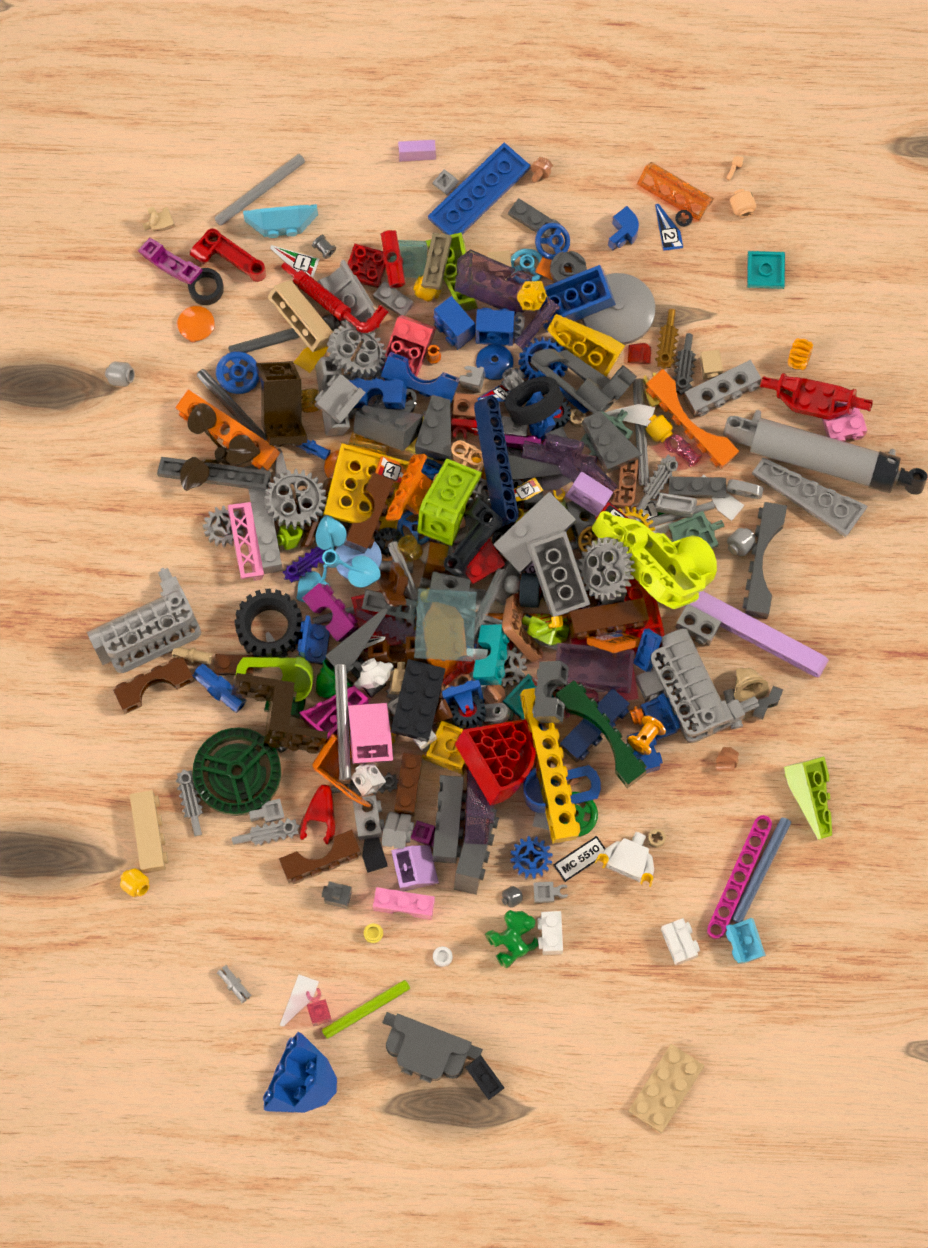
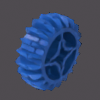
[518,337,568,380]

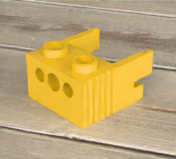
[422,721,467,776]

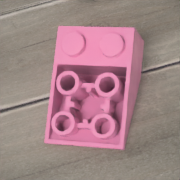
[348,703,393,764]

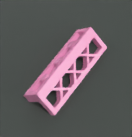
[228,502,264,581]

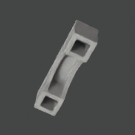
[315,357,350,436]

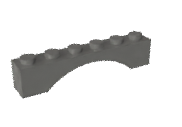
[742,502,787,619]

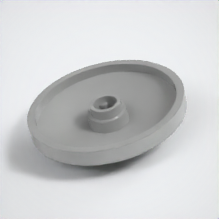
[582,273,655,345]

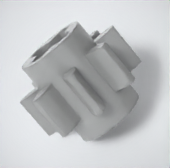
[501,368,525,391]

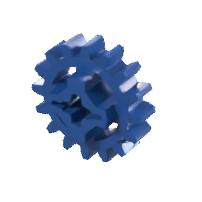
[510,836,553,880]

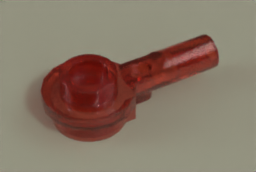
[443,655,475,686]

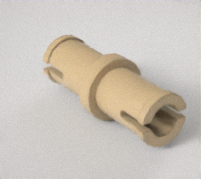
[172,647,213,665]

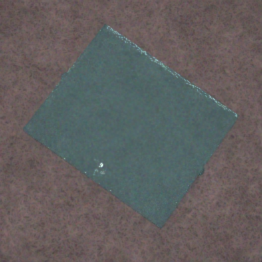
[414,589,477,662]

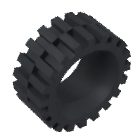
[235,588,303,657]

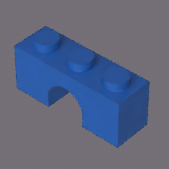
[349,378,407,409]

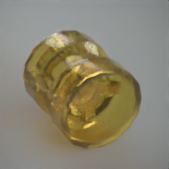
[301,388,320,413]
[398,534,423,561]

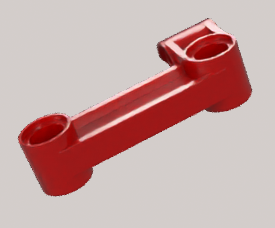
[190,228,266,282]

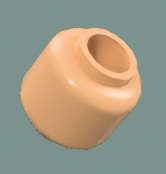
[730,189,756,218]

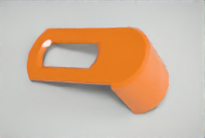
[312,734,371,807]

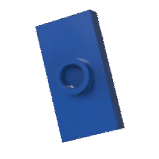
[633,629,662,672]

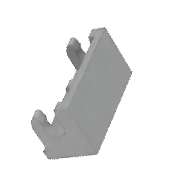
[459,366,485,392]

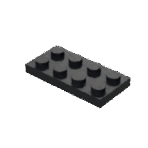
[390,659,446,742]

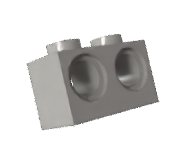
[676,604,722,646]
[353,795,384,841]

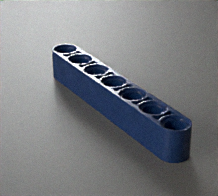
[474,395,518,527]

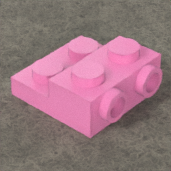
[822,402,867,442]

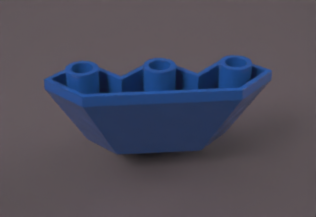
[263,1032,337,1113]

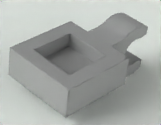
[249,799,285,823]

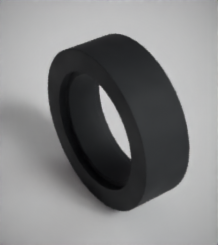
[505,376,564,425]

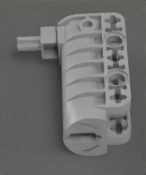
[87,568,201,673]
[651,629,760,743]

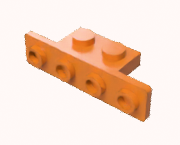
[385,454,433,521]

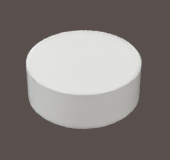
[433,946,453,967]

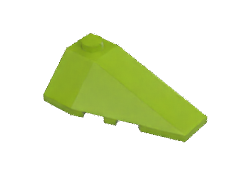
[784,757,832,840]

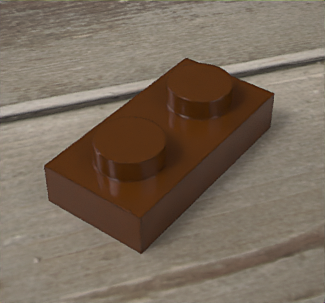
[214,654,254,675]

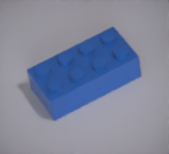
[537,265,616,332]

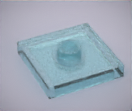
[389,240,427,278]

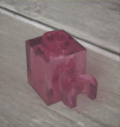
[306,988,332,1027]

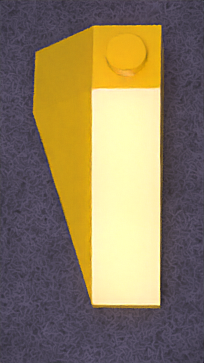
[547,314,625,377]

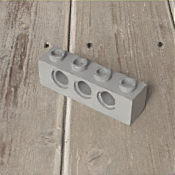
[683,360,762,417]

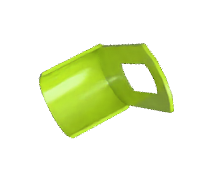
[236,656,314,702]

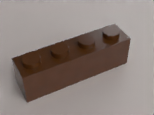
[567,598,649,640]

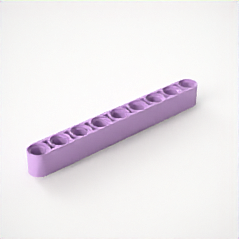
[683,591,829,677]

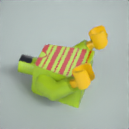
[522,613,570,645]

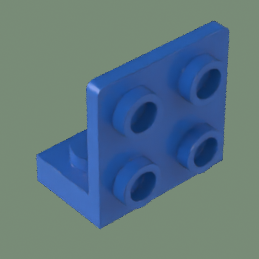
[298,615,330,665]

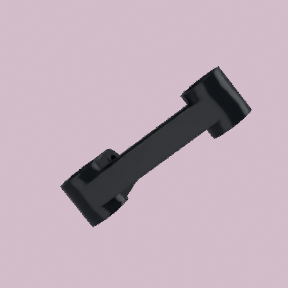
[444,497,503,577]

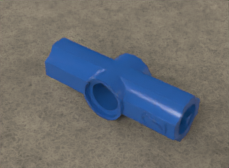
[192,664,247,713]

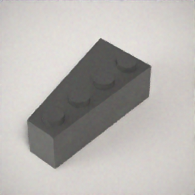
[433,775,467,864]
[454,804,499,895]

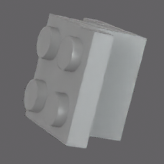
[314,374,366,423]

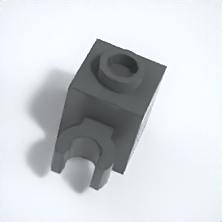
[322,881,353,909]

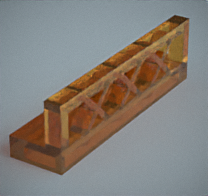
[637,162,714,221]

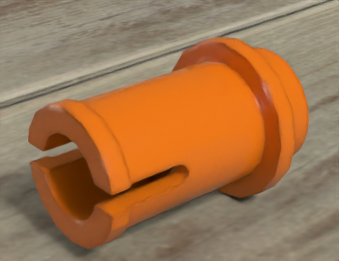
[426,345,441,364]

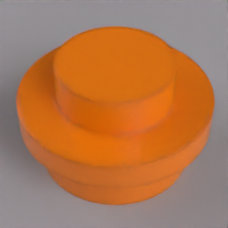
[630,706,644,725]

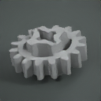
[203,506,245,548]
[501,645,527,688]

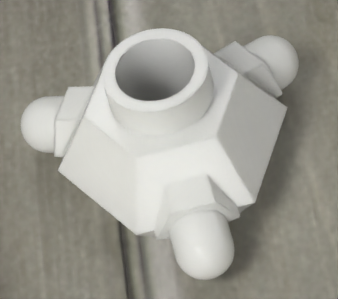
[354,658,393,689]

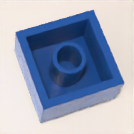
[433,296,475,350]
[476,308,515,346]

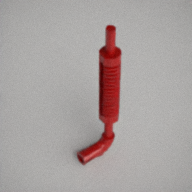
[281,262,389,333]

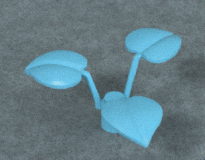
[296,515,381,602]

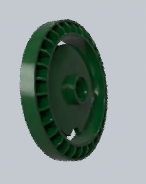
[192,727,282,816]

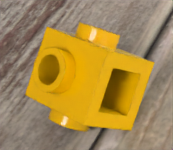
[517,281,547,311]

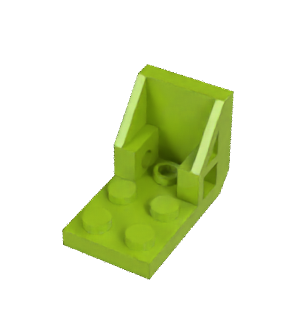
[417,459,482,546]

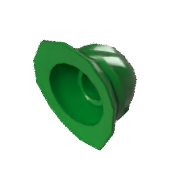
[315,659,354,698]

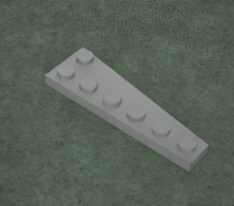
[752,458,868,537]

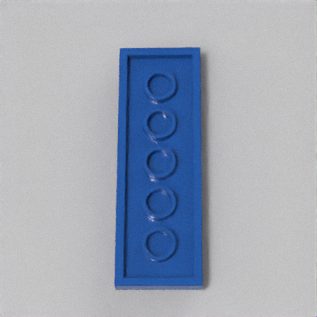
[428,142,531,235]

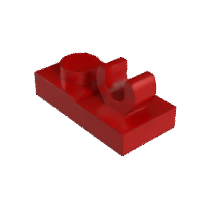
[451,418,479,440]

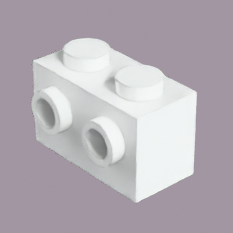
[537,911,563,955]

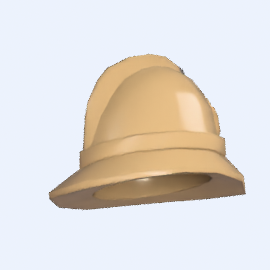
[734,667,769,702]

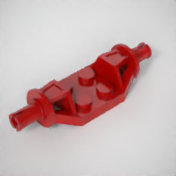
[760,373,873,420]

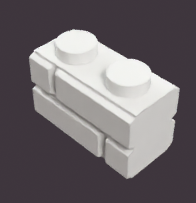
[661,918,700,966]

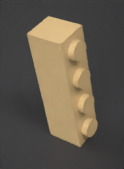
[268,280,333,352]
[130,790,168,873]

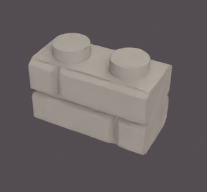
[382,812,414,849]

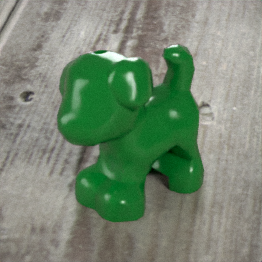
[485,910,539,968]

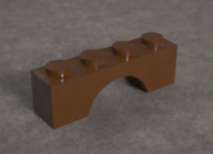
[343,472,395,553]
[113,657,195,714]
[279,830,361,884]

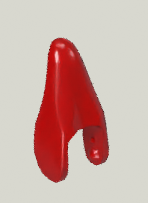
[299,784,336,845]

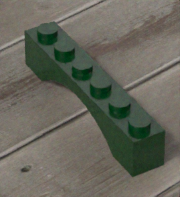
[555,680,647,789]

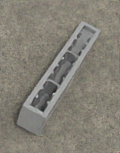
[244,465,283,574]

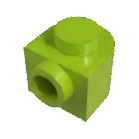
[277,524,302,550]

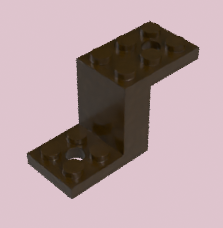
[256,361,307,447]
[231,673,328,754]

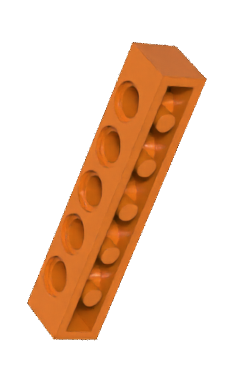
[175,389,281,471]

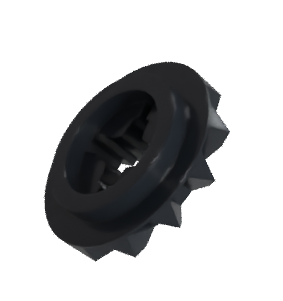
[374,527,405,557]

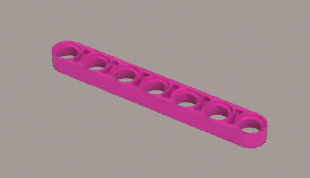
[707,815,772,940]

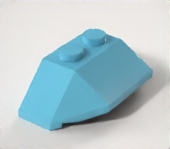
[243,204,318,238]

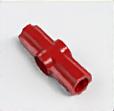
[380,230,406,288]

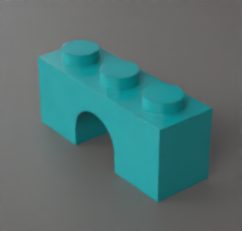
[473,624,510,686]

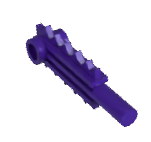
[283,546,336,583]

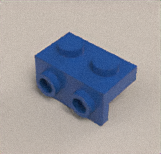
[640,693,680,741]

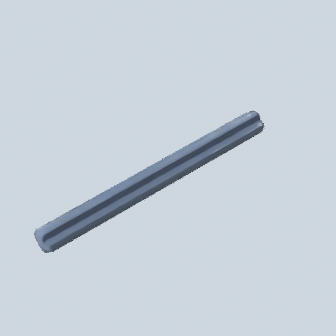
[732,818,791,923]

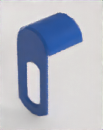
[523,765,601,813]

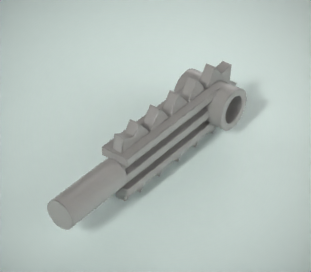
[636,454,678,511]
[175,769,203,837]
[232,818,300,846]

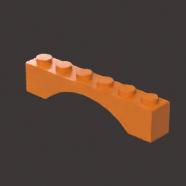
[646,369,739,469]

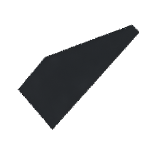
[362,823,388,873]

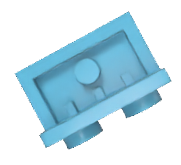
[726,918,766,964]

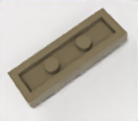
[421,233,452,290]

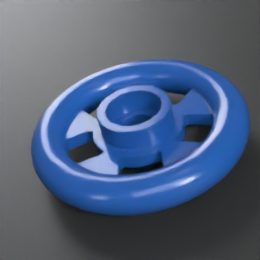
[216,352,260,394]

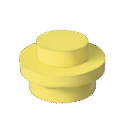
[364,923,383,943]

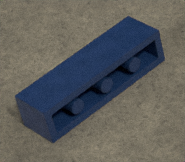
[560,688,630,763]

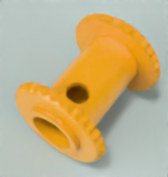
[628,716,666,755]

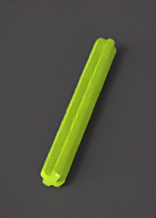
[322,980,410,1039]

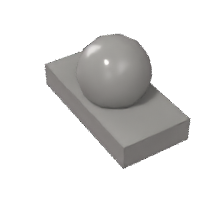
[494,563,521,606]

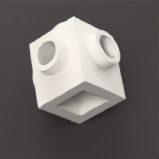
[351,763,386,796]

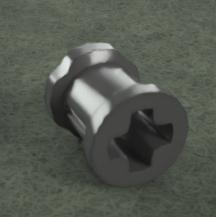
[312,234,337,259]

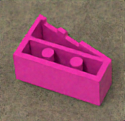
[299,686,369,741]

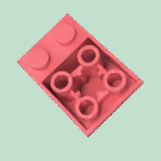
[382,315,436,377]

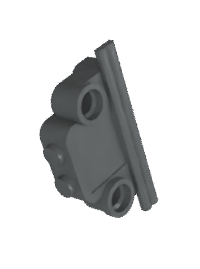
[382,1012,483,1083]

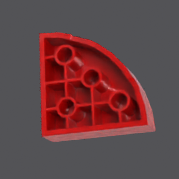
[455,719,536,806]

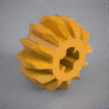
[788,338,813,370]

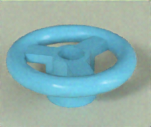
[510,249,542,283]

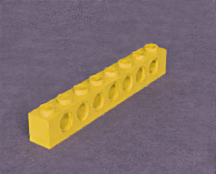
[520,688,580,844]

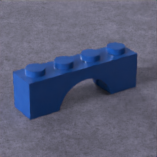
[381,352,460,403]

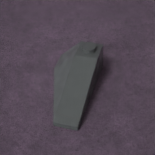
[507,446,576,479]
[325,607,388,674]

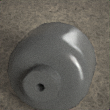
[322,314,341,331]
[502,886,523,908]

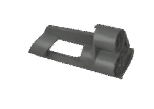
[531,349,637,414]

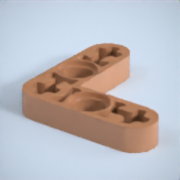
[604,460,638,509]
[502,594,543,663]

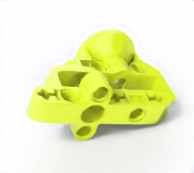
[592,511,717,609]

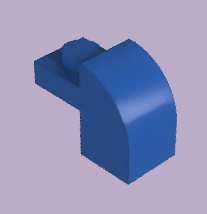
[608,206,639,250]

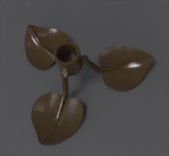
[180,403,261,491]

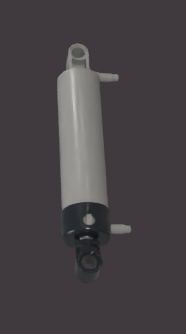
[723,410,928,495]

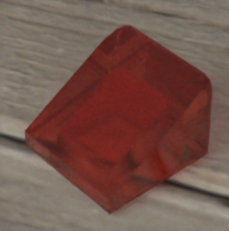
[628,343,651,364]

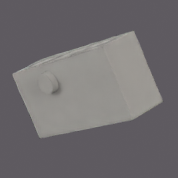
[493,492,576,574]
[526,529,590,617]

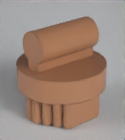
[530,156,553,182]
[483,685,505,704]
[716,747,739,771]

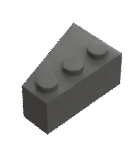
[415,395,451,462]
[354,405,423,451]
[582,411,642,474]

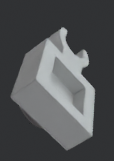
[533,882,568,903]

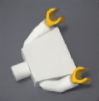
[595,832,654,887]

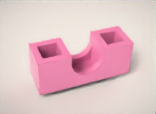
[373,887,435,920]

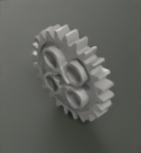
[327,324,387,378]
[264,469,326,530]
[578,537,635,600]

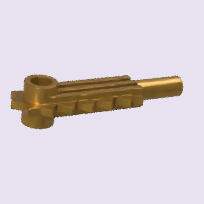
[655,309,679,370]

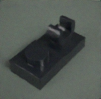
[465,1055,504,1100]

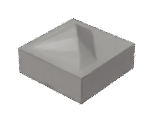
[433,169,459,195]

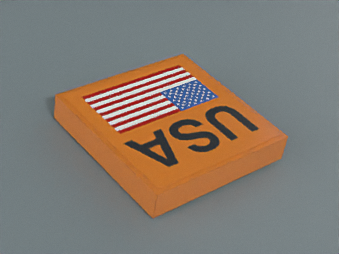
[587,631,641,653]

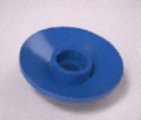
[476,344,513,380]

